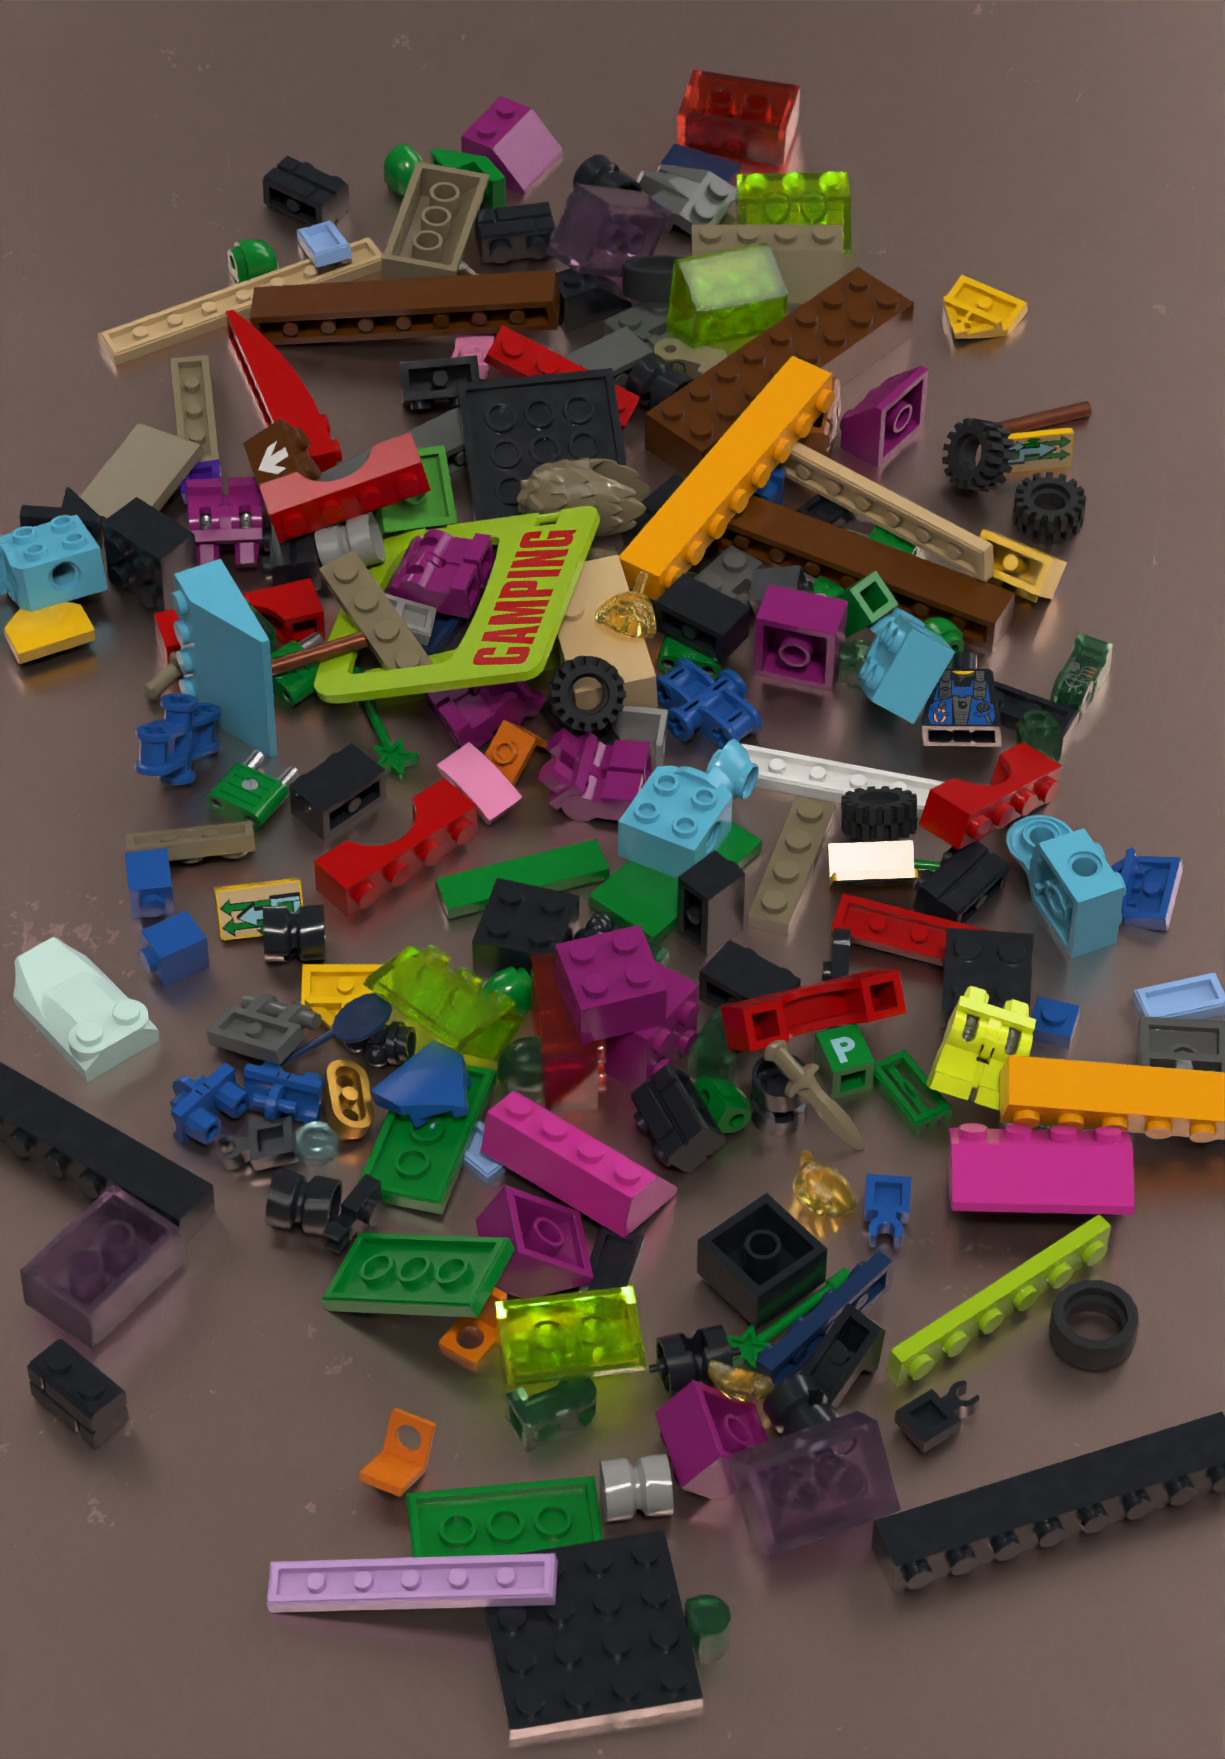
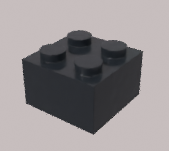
[102,497,197,612]
[472,878,579,992]
[939,928,1034,1028]
[697,1193,828,1329]

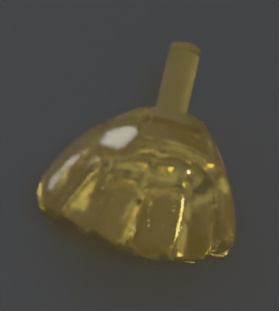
[595,571,657,639]
[793,1150,857,1219]
[708,1360,774,1402]

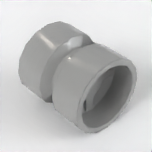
[315,512,385,567]
[599,1453,674,1523]

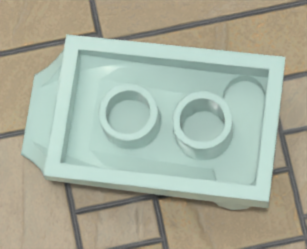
[13,937,160,1082]

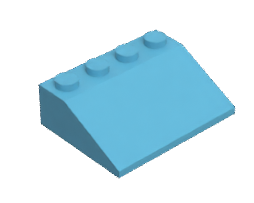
[171,559,278,758]

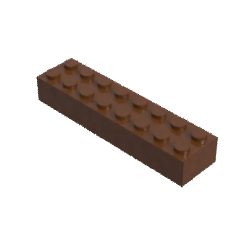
[645,267,914,477]

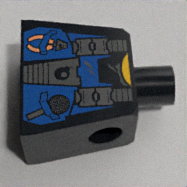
[921,651,1002,747]

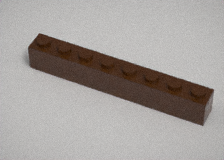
[250,270,560,345]
[710,495,1016,652]

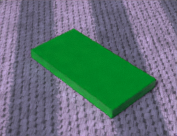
[588,822,762,948]
[357,1054,498,1215]
[321,1233,515,1318]
[406,1476,603,1558]

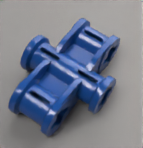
[656,658,763,750]
[135,693,221,785]

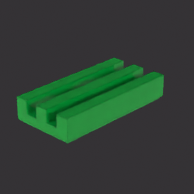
[873,1049,952,1136]

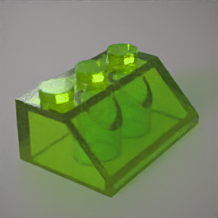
[735,171,852,255]
[666,242,788,348]
[363,945,526,1062]
[495,1286,647,1387]

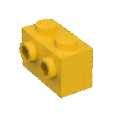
[979,529,1067,603]

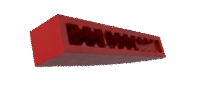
[226,310,342,473]

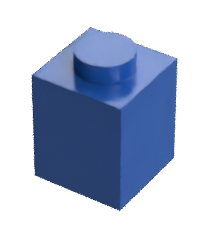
[125,848,175,919]
[138,910,209,986]

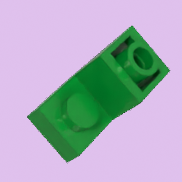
[430,148,506,209]

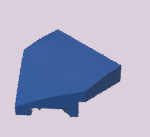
[1110,847,1183,931]
[370,1040,472,1128]

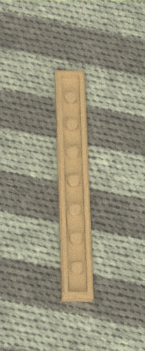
[98,237,383,366]
[776,442,994,582]

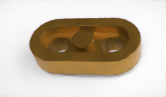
[322,1059,374,1139]

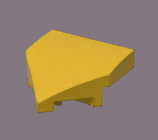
[942,275,1028,339]
[4,602,95,664]
[301,964,390,1029]

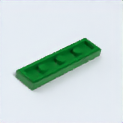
[435,839,610,919]

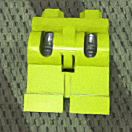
[926,986,1036,1111]

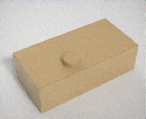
[554,555,658,710]

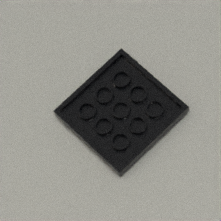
[456,368,627,526]
[483,1530,703,1740]

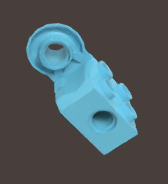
[0,515,108,612]
[858,607,955,724]
[618,739,759,879]
[1006,815,1126,959]

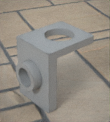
[611,705,668,768]

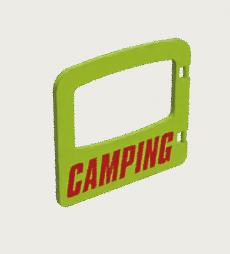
[314,506,600,704]

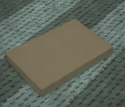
[80,423,204,524]

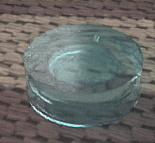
[296,1121,339,1166]

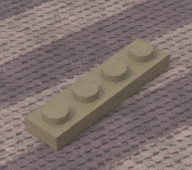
[170,355,219,462]
[319,549,434,670]
[747,795,836,936]

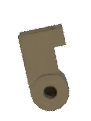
[654,338,726,379]

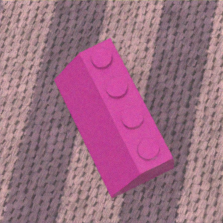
[481,1090,678,1238]
[947,1123,1135,1215]

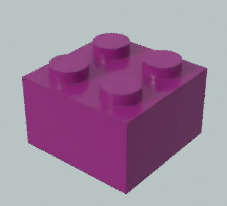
[753,584,848,692]
[555,925,667,1044]
[603,961,700,1090]

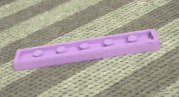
[266,1553,558,1613]

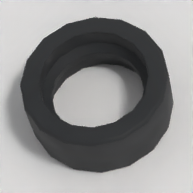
[622,255,694,302]
[1049,1280,1139,1370]

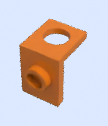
[485,720,548,786]
[439,1287,508,1367]
[358,1408,436,1497]

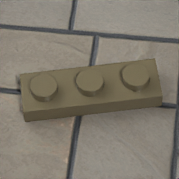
[125,821,256,863]

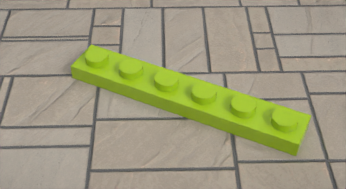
[886,1214,1111,1388]

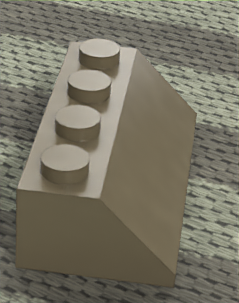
[381,162,489,280]
[691,224,843,309]

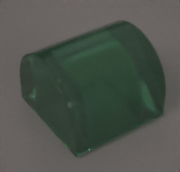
[685,1595,731,1665]

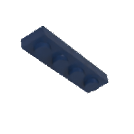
[756,1251,893,1395]

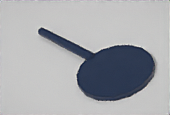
[280,993,393,1068]

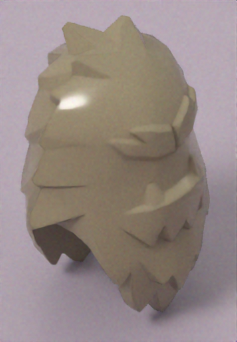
[517,458,650,536]

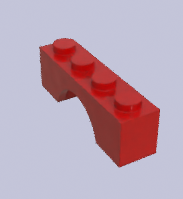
[259,432,431,543]
[154,578,325,667]
[919,742,1063,850]
[314,778,478,918]
[720,969,907,1052]

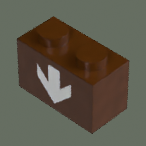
[243,418,321,504]

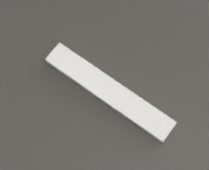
[741,743,944,819]

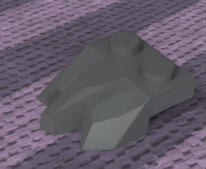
[636,164,740,234]
[1138,1016,1225,1072]

